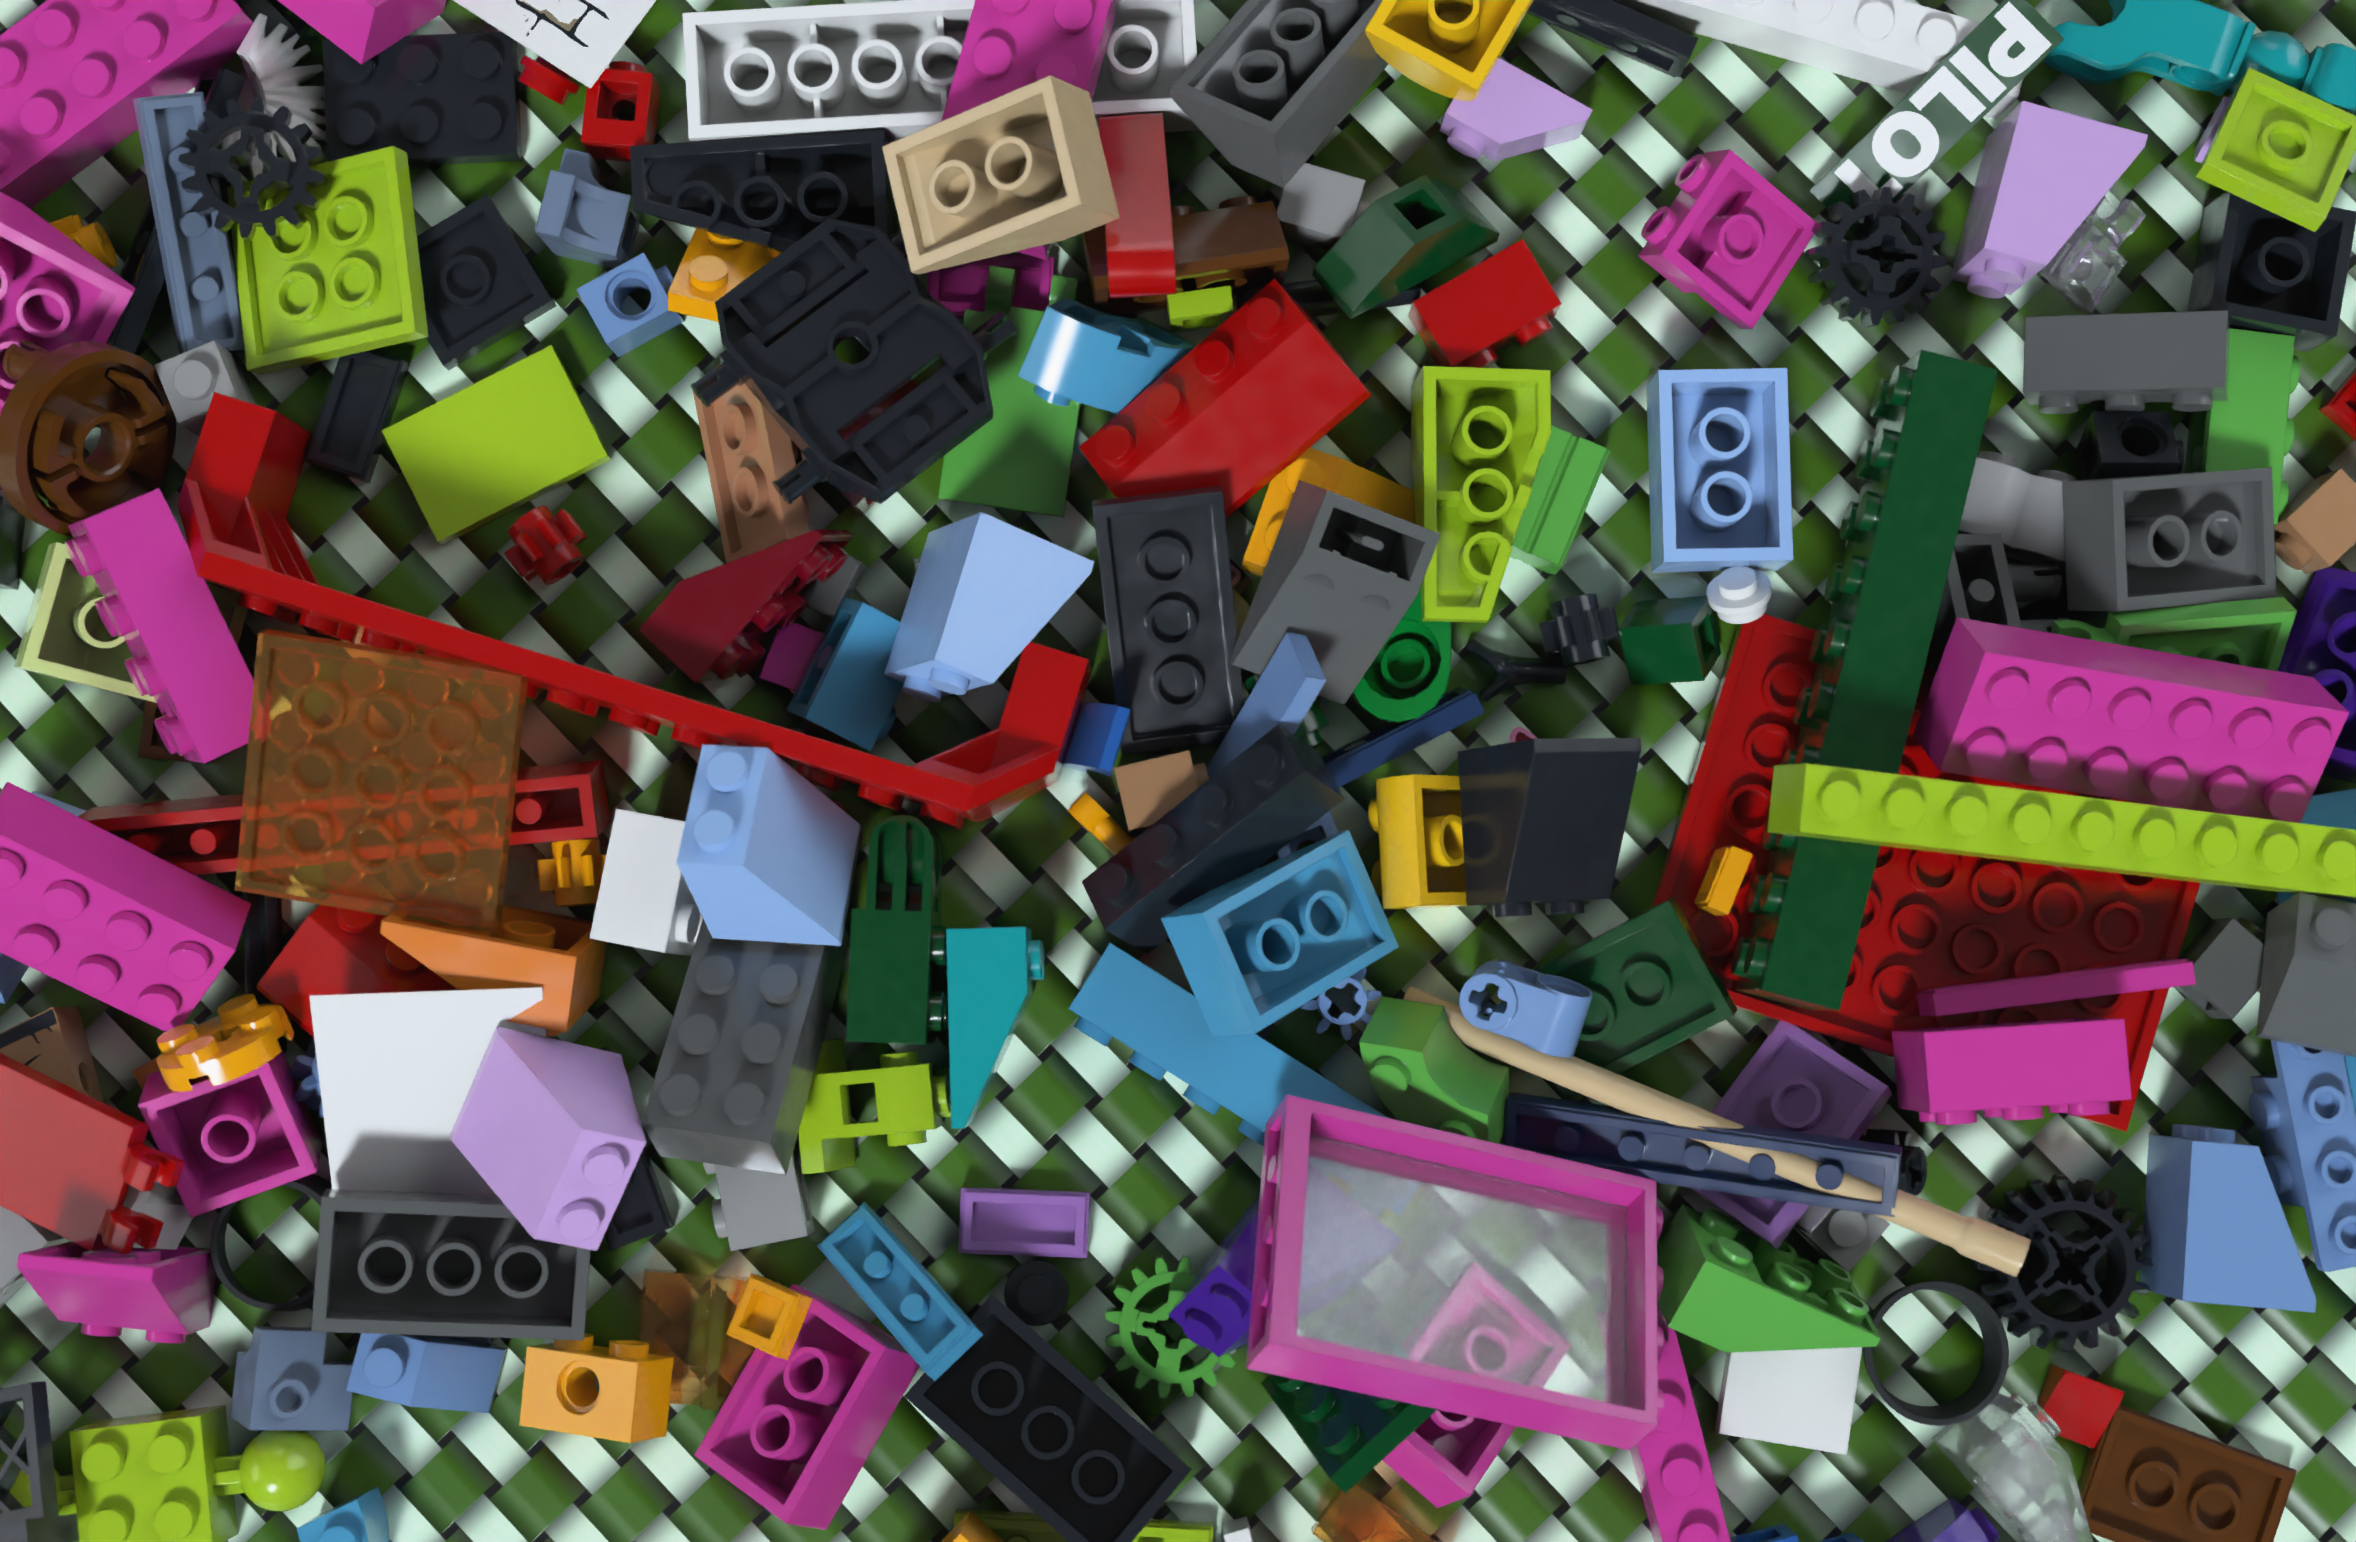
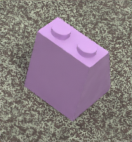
[1950,101,2148,298]
[450,1026,646,1251]

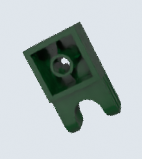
[846,815,952,1044]

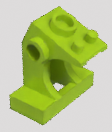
[798,1039,951,1174]

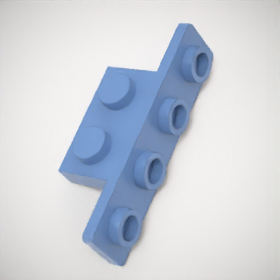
[2249,1040,2356,1272]

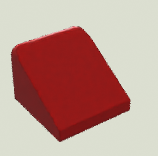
[2030,1364,2124,1449]

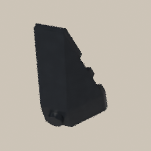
[630,130,897,251]

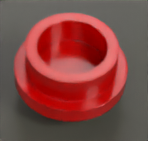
[518,55,581,106]

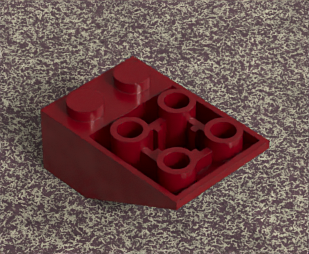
[638,529,854,683]

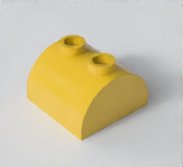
[1365,0,1534,101]
[1368,774,1467,909]

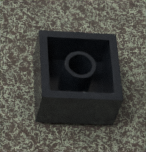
[2187,191,2356,352]

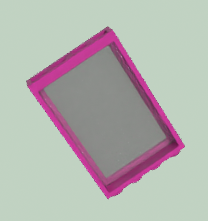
[1246,1095,1665,1450]

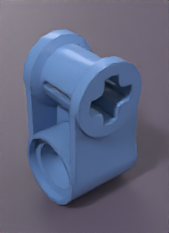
[1459,959,1593,1057]

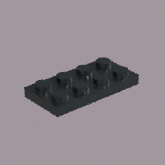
[1092,486,1244,754]

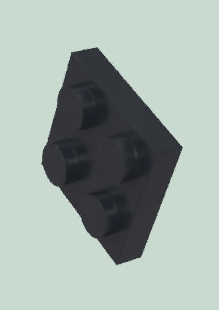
[417,194,557,370]

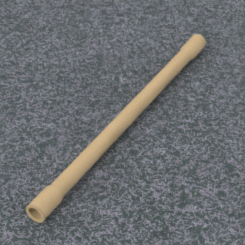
[1403,986,2031,1277]

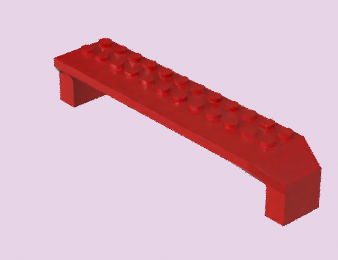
[177,392,1092,830]

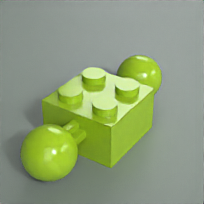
[0,1405,326,1542]

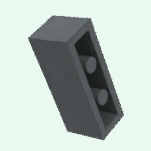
[2023,310,2230,414]

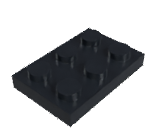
[323,32,522,166]

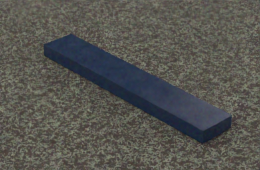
[1503,1092,1903,1217]

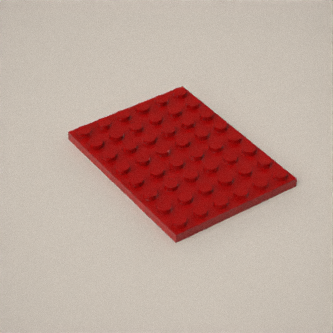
[1650,614,2200,1132]

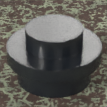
[1004,1260,1069,1326]

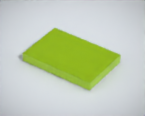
[382,345,612,545]

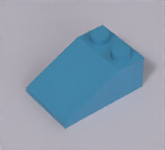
[1161,830,1399,1036]

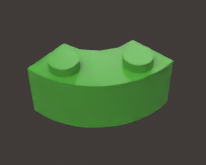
[1359,996,1509,1144]

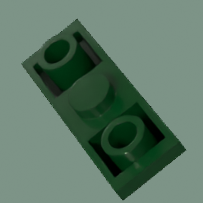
[1312,175,1500,319]

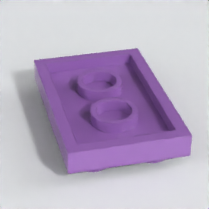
[1688,1021,1892,1250]

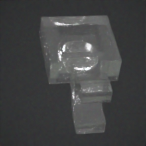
[2041,196,2146,313]

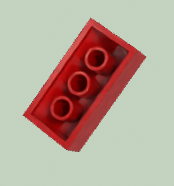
[1079,279,1371,519]

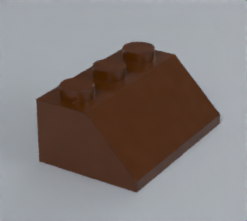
[1083,196,1289,316]

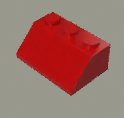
[257,873,458,1038]

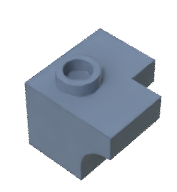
[535,148,642,268]
[230,1326,353,1431]

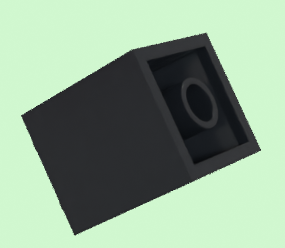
[1458,738,1641,917]

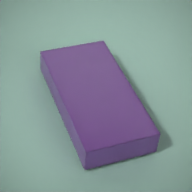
[958,1187,1090,1258]

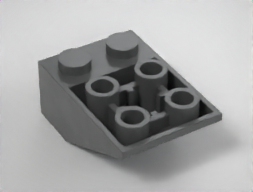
[1229,480,1441,705]

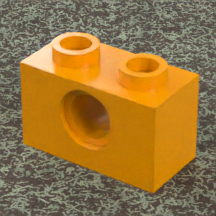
[519,1333,674,1443]

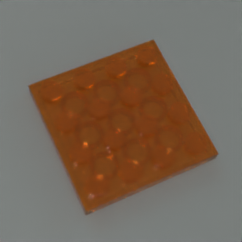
[235,629,528,933]

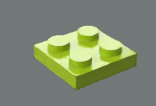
[2196,67,2356,232]

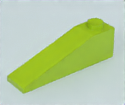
[1411,366,1551,623]

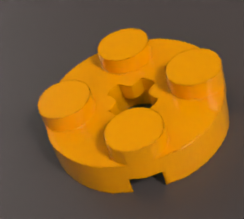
[156,994,294,1092]

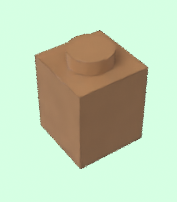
[2274,468,2356,574]
[1114,750,1209,834]

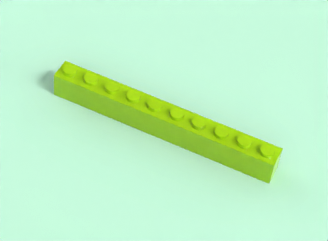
[1767,763,2356,901]

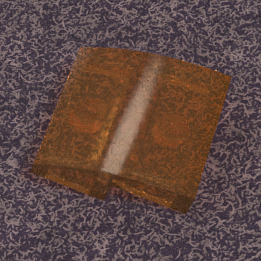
[637,1269,780,1410]

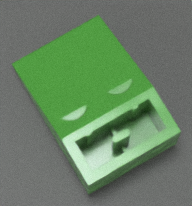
[1657,1204,1882,1353]

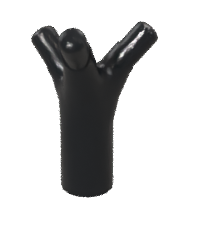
[1466,639,1567,702]

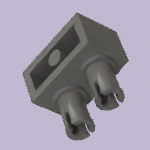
[1930,533,2070,672]

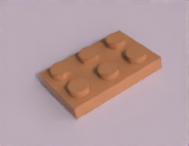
[693,383,810,563]

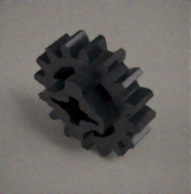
[179,97,327,242]
[1805,187,1948,328]

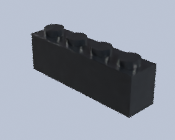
[1082,724,1345,954]

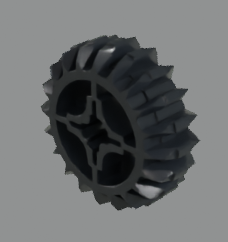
[1972,1175,2154,1352]

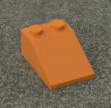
[380,889,607,1036]

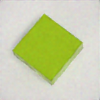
[1167,286,1234,333]

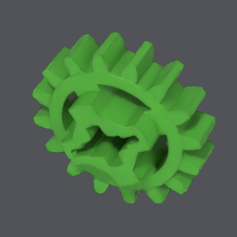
[1105,1254,1236,1398]

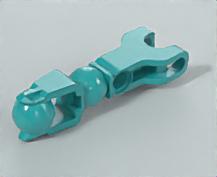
[2043,0,2356,116]

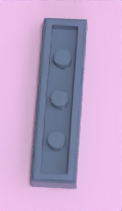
[133,92,244,355]

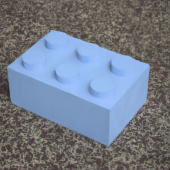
[1646,368,1793,573]

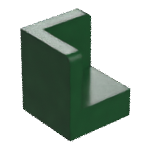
[1618,596,1721,685]

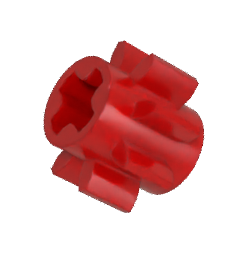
[504,505,587,585]

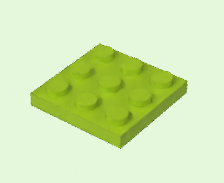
[227,146,429,375]

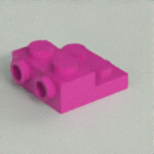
[1638,149,1818,329]

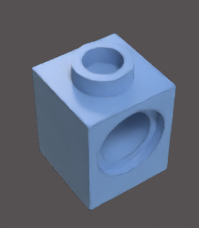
[577,253,684,358]

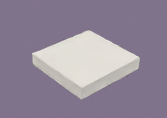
[1715,1347,1863,1455]

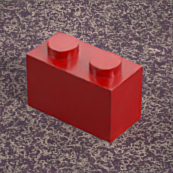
[1408,239,1562,368]

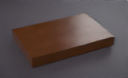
[2065,1405,2297,1542]

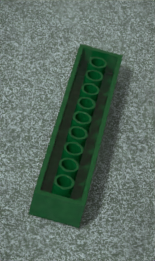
[1731,349,1998,1011]

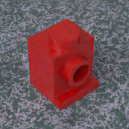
[581,61,661,162]

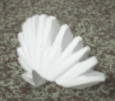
[220,13,327,180]

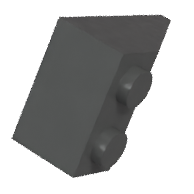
[2062,467,2276,612]

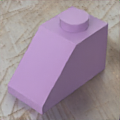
[1440,58,1593,161]

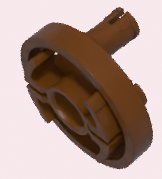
[0,340,177,537]

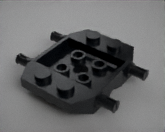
[691,218,1016,505]

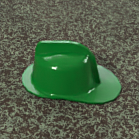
[1353,589,1451,722]

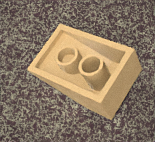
[882,75,1120,274]

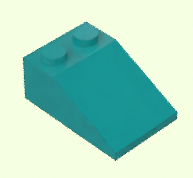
[946,927,1045,1129]

